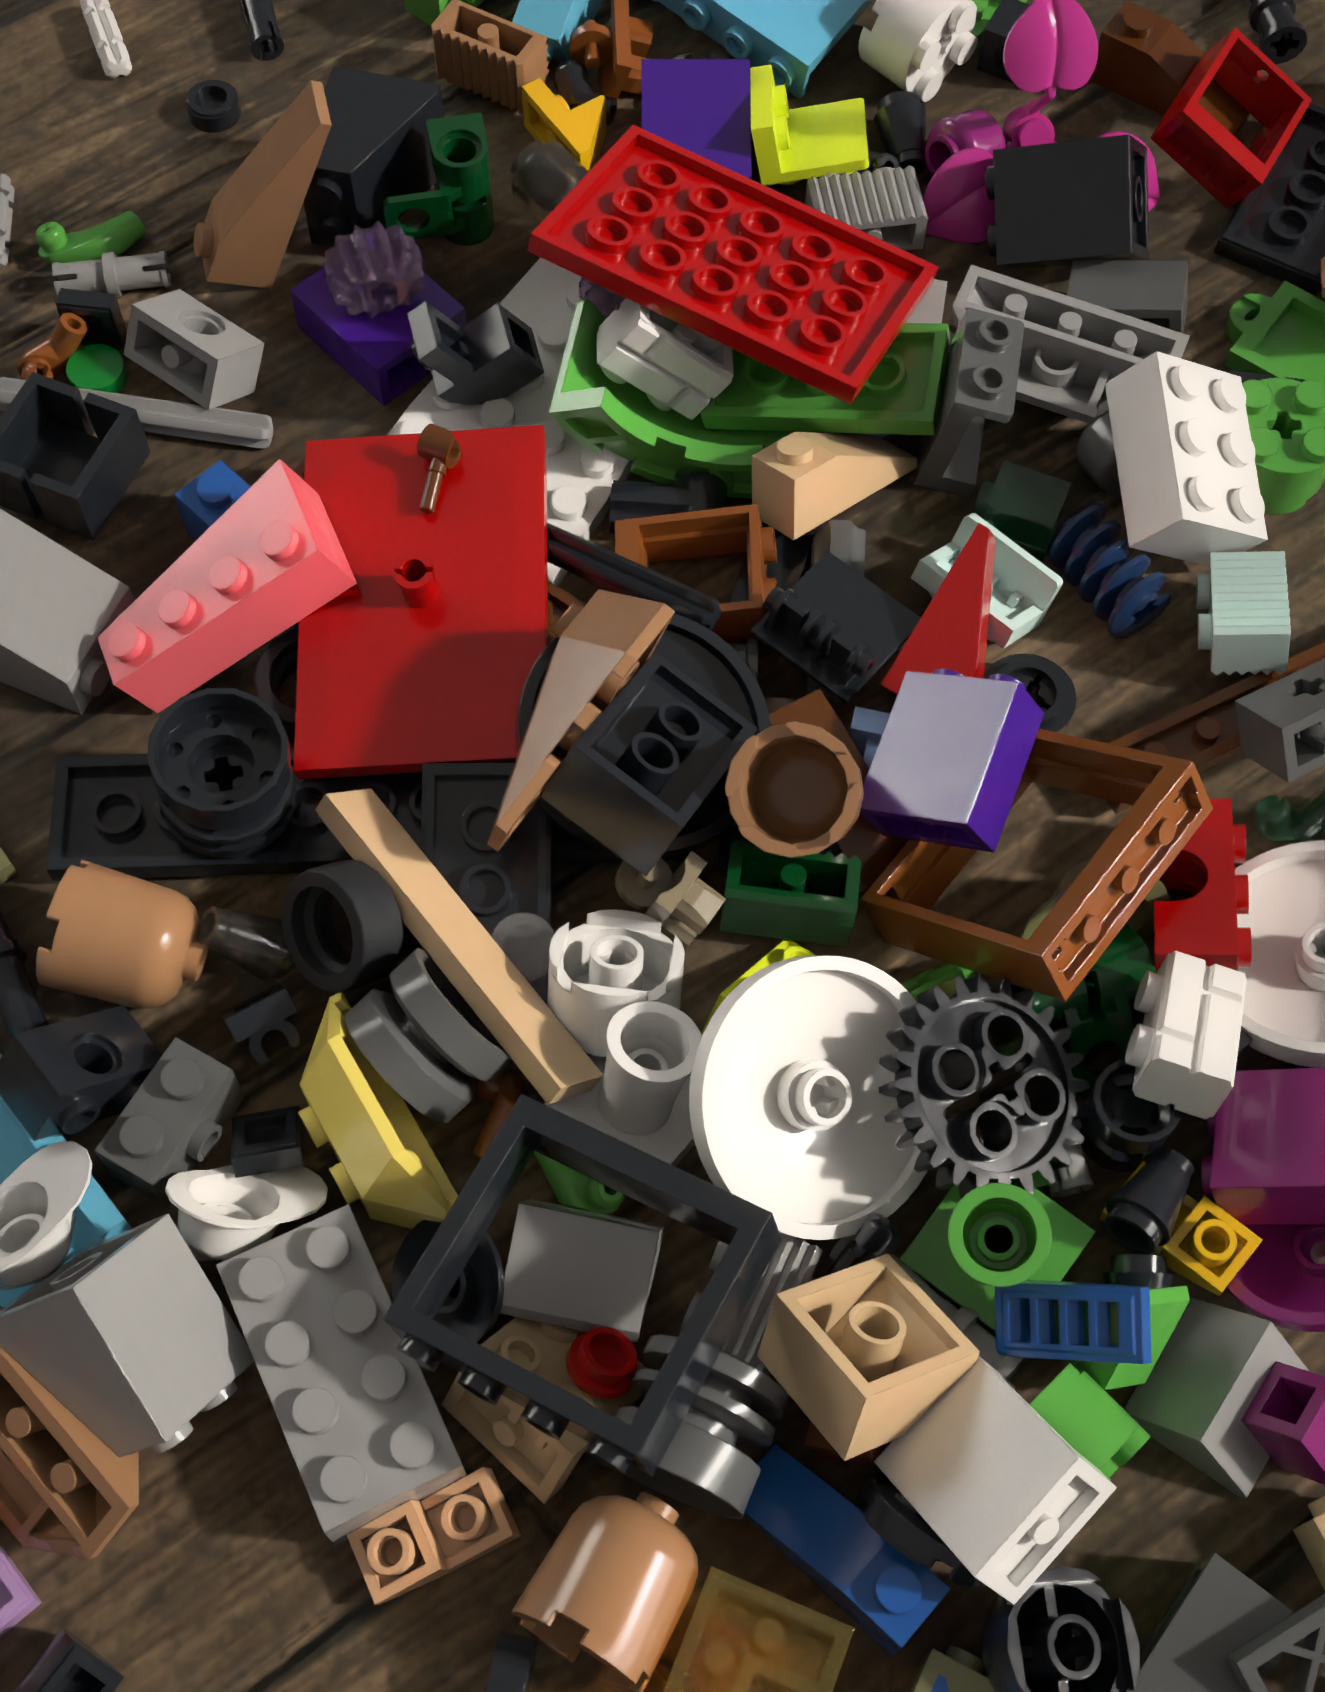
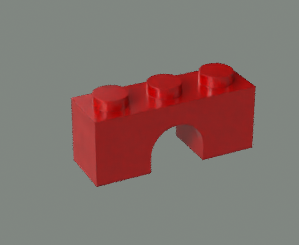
[1154,798,1252,973]

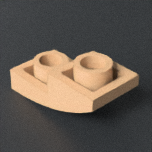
[347,1467,521,1605]

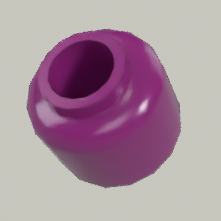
[925,110,1005,176]

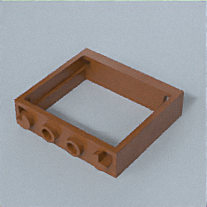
[860,729,1213,1002]

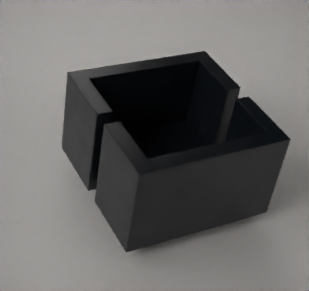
[0,372,150,541]

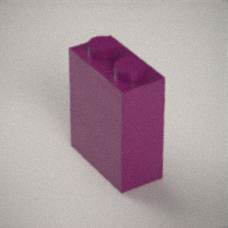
[1201,1067,1325,1225]

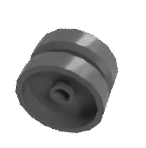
[344,947,514,1124]

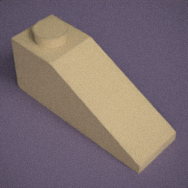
[752,432,917,540]

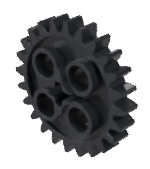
[878,974,1090,1199]

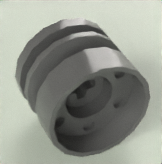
[612,1334,789,1519]

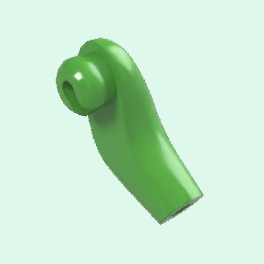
[35,211,146,265]

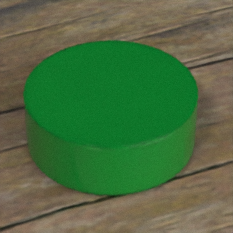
[66,344,128,393]

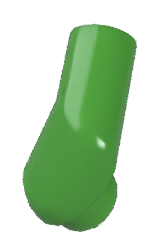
[534,1151,626,1214]

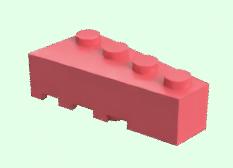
[97,459,357,713]

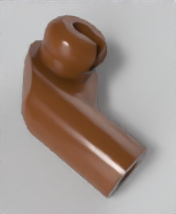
[17,312,88,380]

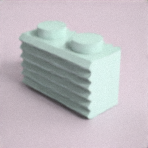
[1196,551,1291,675]

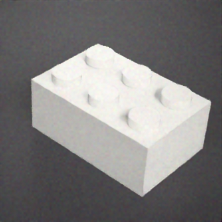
[1105,351,1268,566]

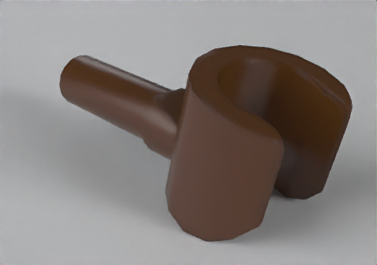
[417,424,462,514]

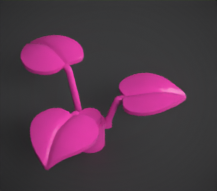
[922,0,1160,243]

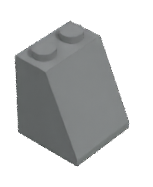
[0,509,135,715]
[0,1214,254,1457]

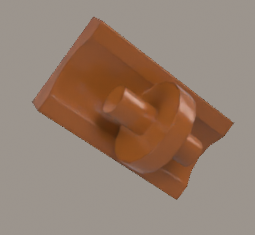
[569,0,653,100]

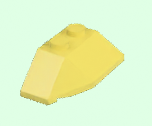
[298,992,458,1229]

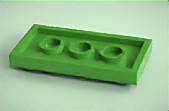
[701,323,950,435]

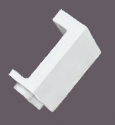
[874,1356,1117,1605]

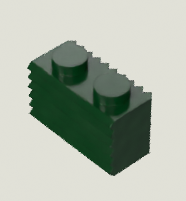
[720,840,861,947]

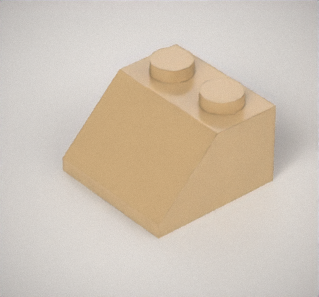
[757,1254,980,1461]

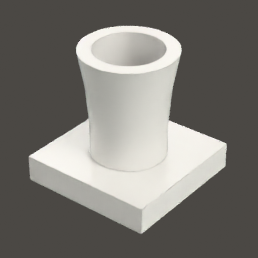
[544,1001,702,1167]

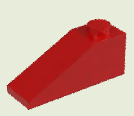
[881,523,996,696]

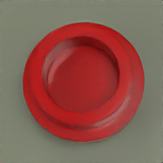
[565,1327,637,1399]

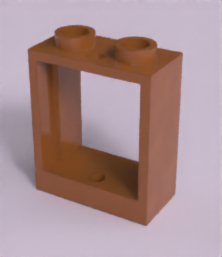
[615,504,777,643]

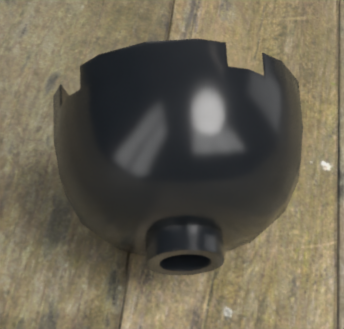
[982,1566,1140,1692]

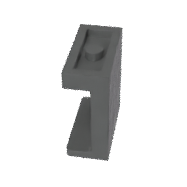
[914,307,1024,498]

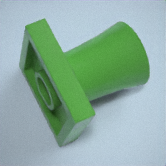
[900,1183,1096,1334]

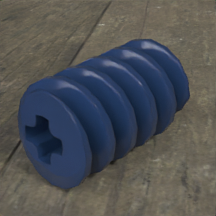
[1048,503,1171,638]

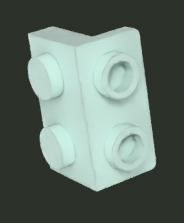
[911,513,1063,649]

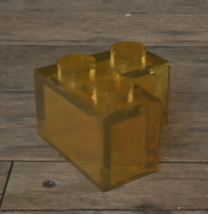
[663,1566,855,1692]

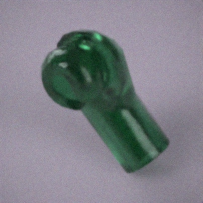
[1254,789,1325,843]

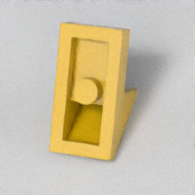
[521,78,606,186]

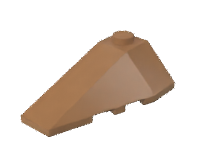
[194,80,332,289]
[487,589,675,852]

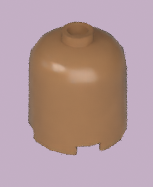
[725,721,864,858]
[36,860,208,1009]
[512,1492,698,1692]

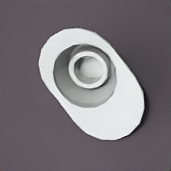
[0,1141,92,1290]
[165,1165,328,1261]

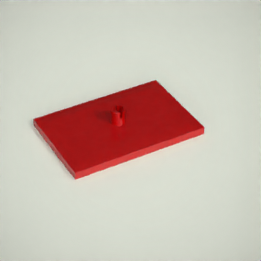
[527,125,939,405]
[293,425,548,779]

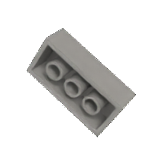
[216,1204,467,1546]

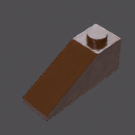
[1090,0,1251,136]

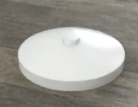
[1235,840,1325,1068]
[689,955,946,1240]

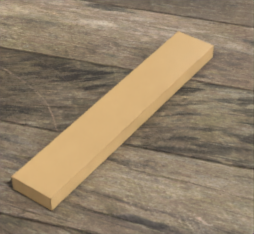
[315,788,604,1105]

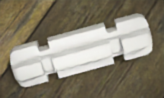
[80,0,132,79]

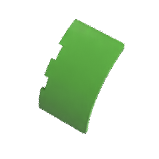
[549,299,795,498]

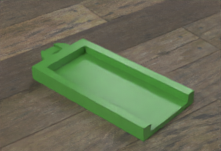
[1224,281,1325,385]

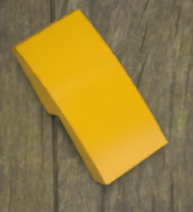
[1099,1161,1263,1296]

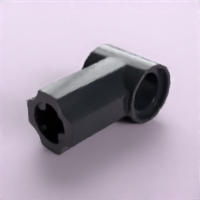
[609,472,727,533]

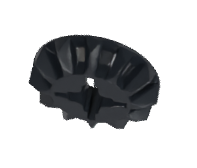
[983,654,1077,732]

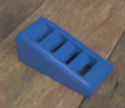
[995,1279,1152,1364]

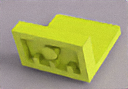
[750,64,869,186]

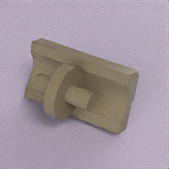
[615,851,726,950]

